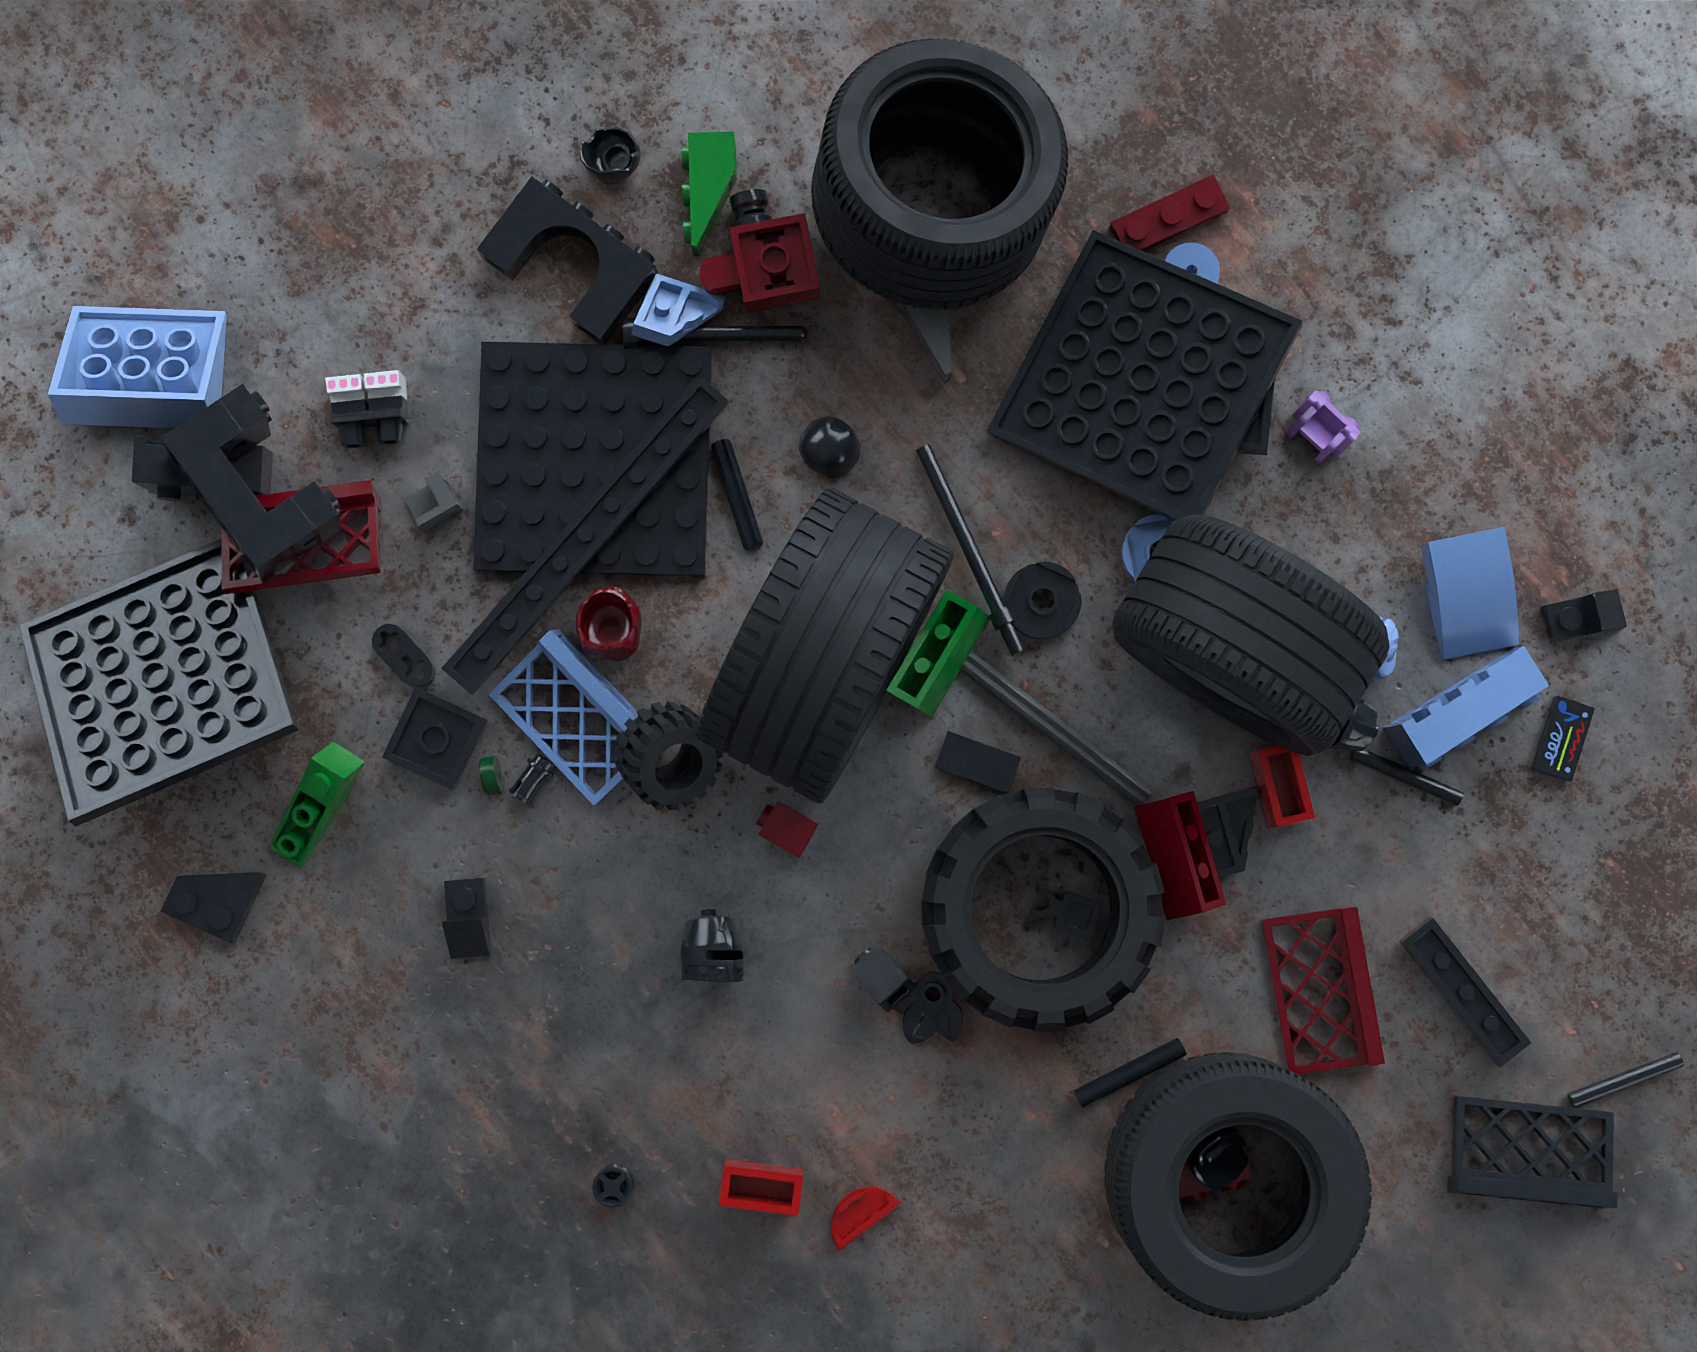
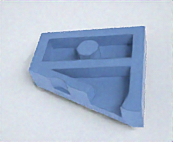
[632,273,726,347]

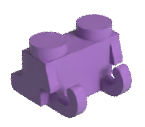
[1285,390,1361,465]

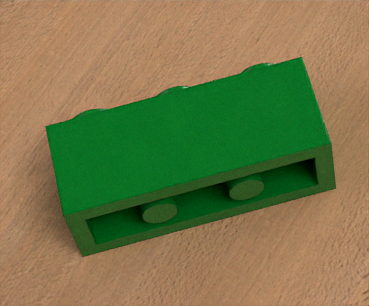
[887,589,990,718]

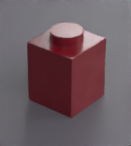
[756,801,819,858]

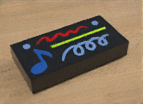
[1531,696,1595,782]

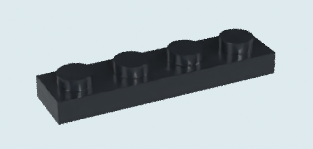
[1399,917,1531,1067]

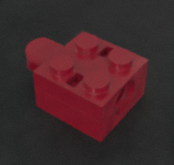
[699,213,821,313]

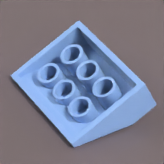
[48,306,227,428]

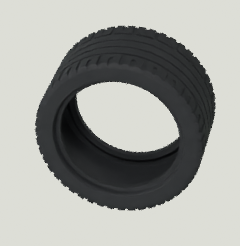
[696,488,954,804]

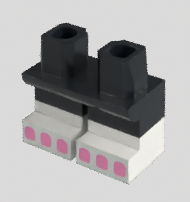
[325,370,408,449]

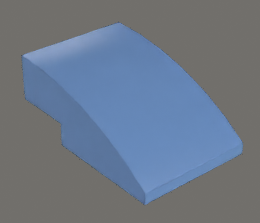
[1420,527,1519,660]

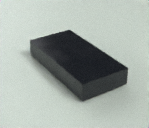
[934,731,1021,794]

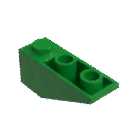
[681,131,737,256]
[268,742,365,868]

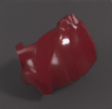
[575,587,642,661]

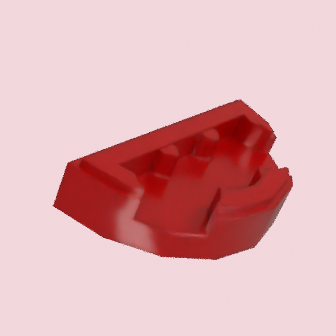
[831,1186,902,1251]

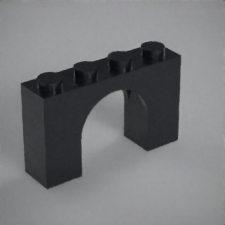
[477,176,658,344]

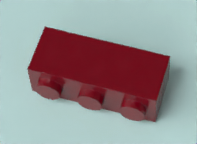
[1135,791,1227,920]

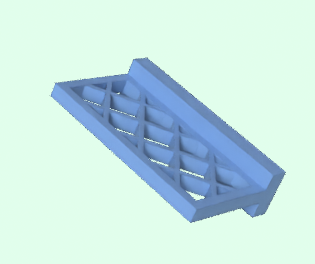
[488,629,638,806]

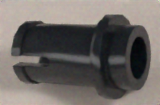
[509,753,555,805]

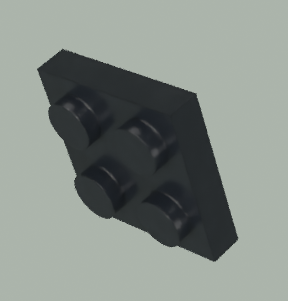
[382,687,488,790]

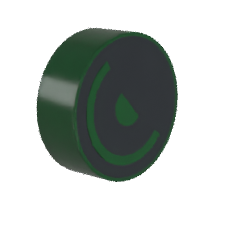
[479,755,504,796]

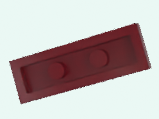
[1110,174,1231,251]

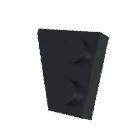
[1197,786,1260,878]
[160,872,267,943]

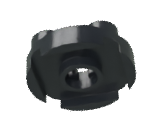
[1003,561,1082,640]

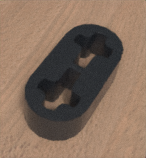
[372,624,436,688]

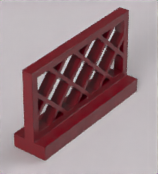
[221,480,381,595]
[1262,904,1385,1074]

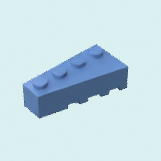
[1382,646,1549,770]

